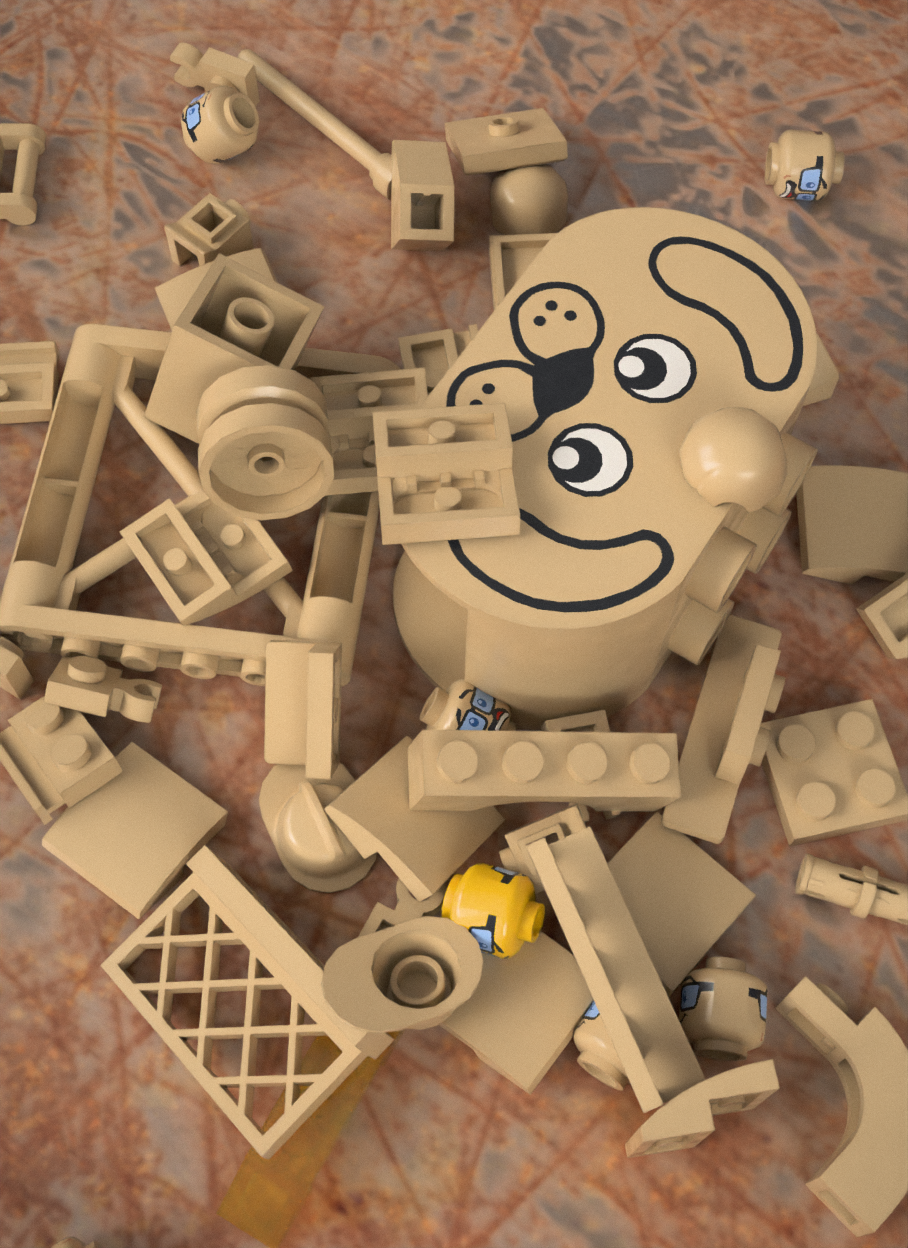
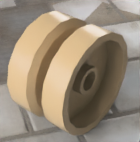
[196,365,335,520]

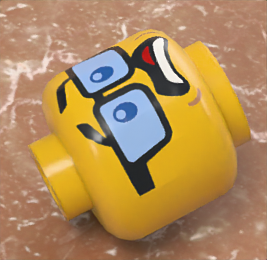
[441,863,545,959]

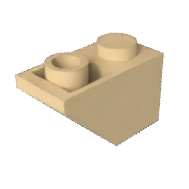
[391,140,454,251]

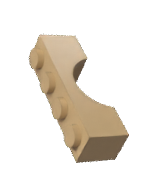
[408,730,681,812]

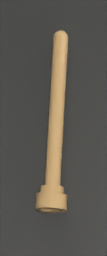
[237,49,392,201]

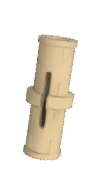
[795,853,908,926]

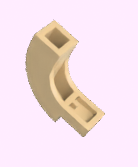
[775,976,908,1237]

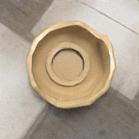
[490,164,568,235]
[679,407,787,512]

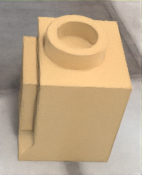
[164,193,254,266]
[499,803,586,894]

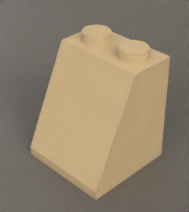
[144,253,324,444]

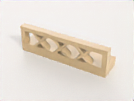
[526,827,706,1113]

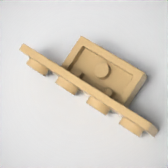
[661,615,786,844]

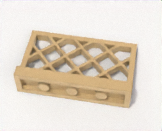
[100,845,394,1160]

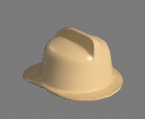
[259,762,377,893]
[321,916,484,1034]

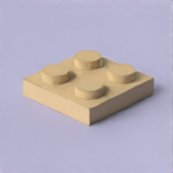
[760,699,908,847]

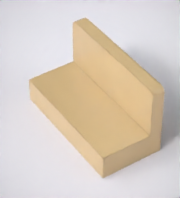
[264,640,342,779]

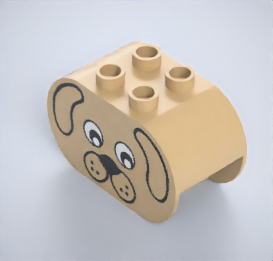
[393,207,818,730]

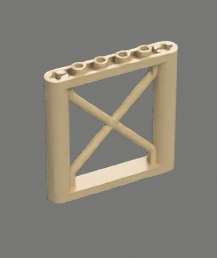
[0,324,401,686]

